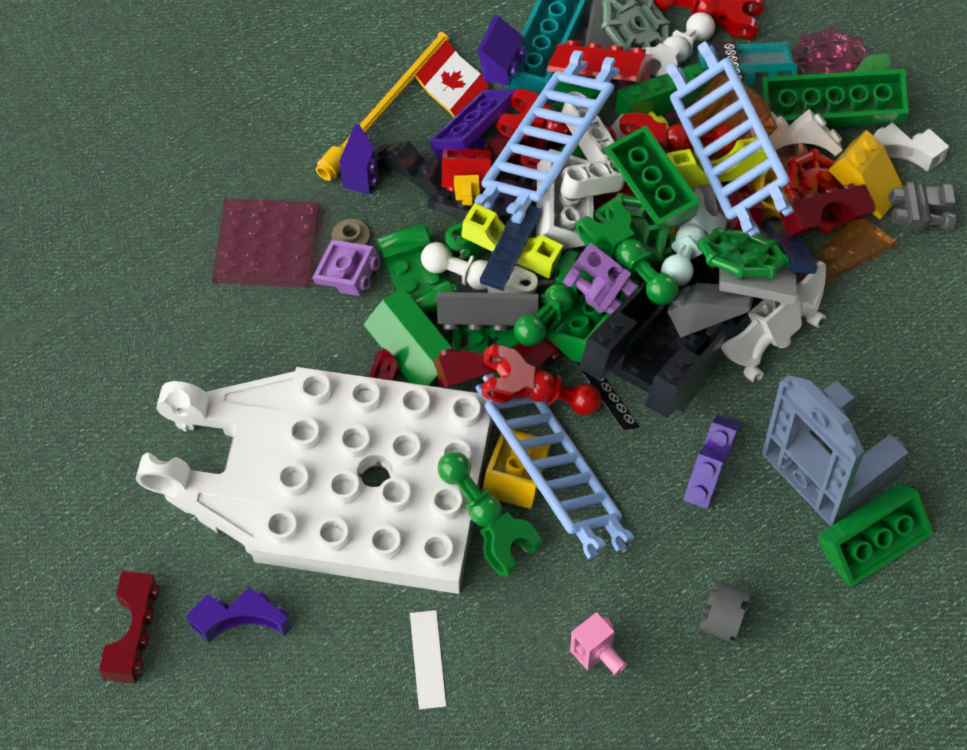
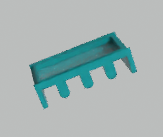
[697,42,797,87]

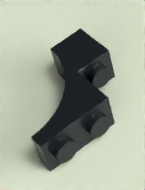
[375,141,444,198]

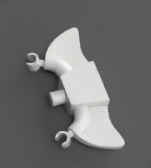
[722,261,826,383]

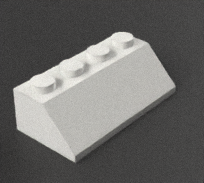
[536,149,593,249]

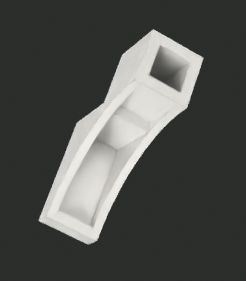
[751,109,842,156]
[874,123,949,172]

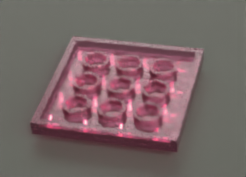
[212,198,319,288]

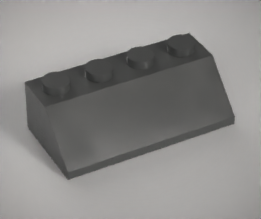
[437,292,538,331]

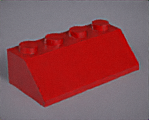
[547,40,653,82]

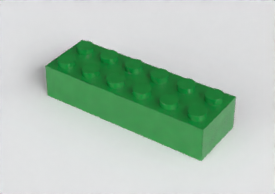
[761,69,909,128]

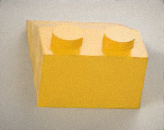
[828,130,904,220]
[482,430,551,509]

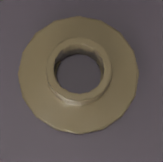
[332,219,370,245]

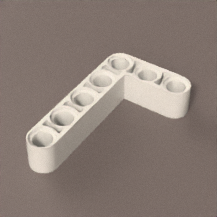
[560,92,625,199]

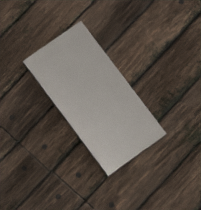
[719,214,797,305]

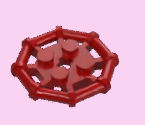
[783,149,852,234]

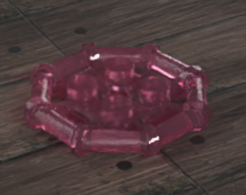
[791,27,869,75]

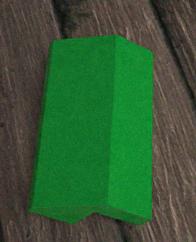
[363,287,455,387]

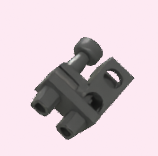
[888,183,956,232]

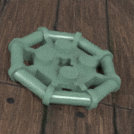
[601,0,671,52]

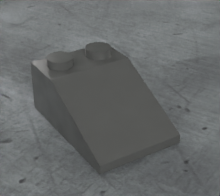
[668,283,754,337]

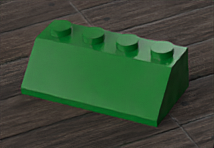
[604,126,700,227]
[545,279,640,363]
[817,483,934,587]

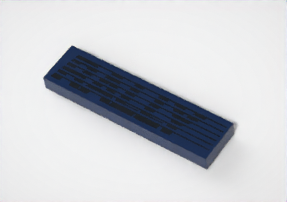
[480,205,541,291]
[764,220,818,274]

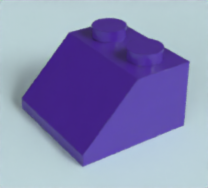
[478,15,527,86]
[339,124,380,195]

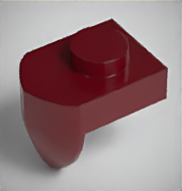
[369,348,399,381]

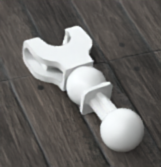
[642,12,715,77]
[421,242,538,294]

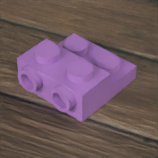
[312,240,380,296]

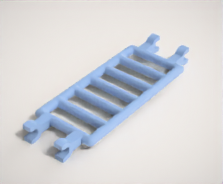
[666,41,794,238]
[474,50,620,224]
[476,374,634,559]

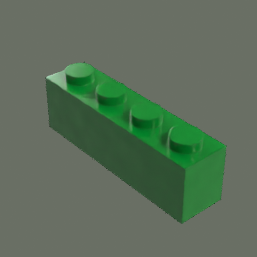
[615,63,710,116]

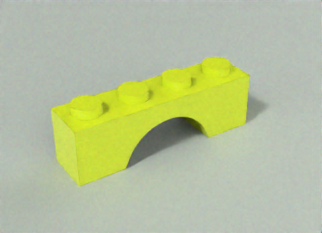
[666,137,768,188]
[462,203,563,279]

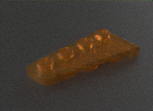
[795,217,897,283]

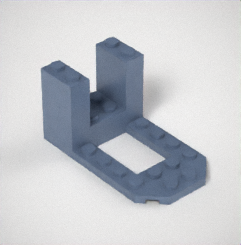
[762,375,909,526]

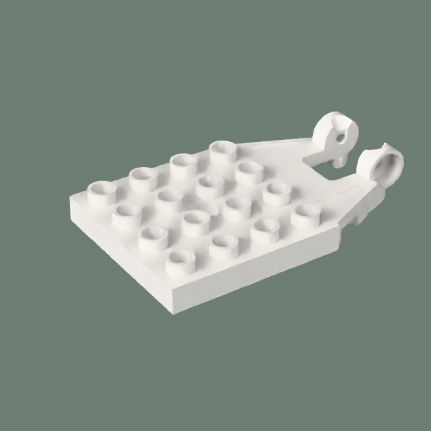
[136,367,493,594]

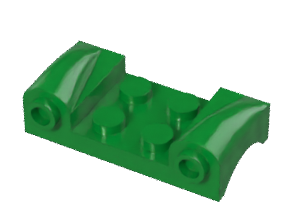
[377,223,458,316]

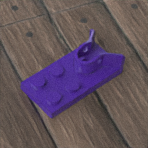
[429,89,516,162]

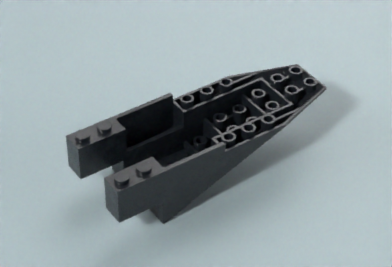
[579,242,762,418]

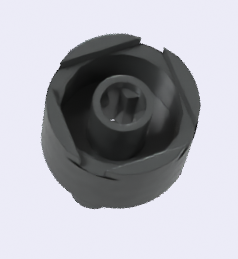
[699,581,751,643]

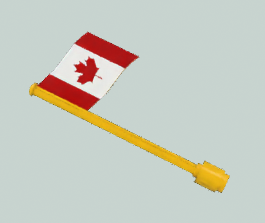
[316,32,489,181]

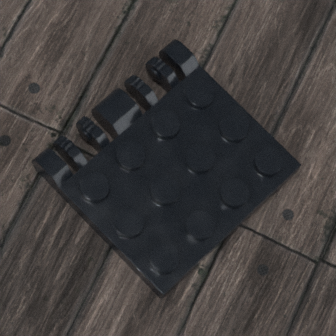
[428,163,537,226]

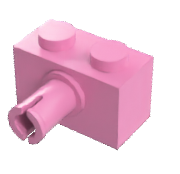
[570,612,627,676]

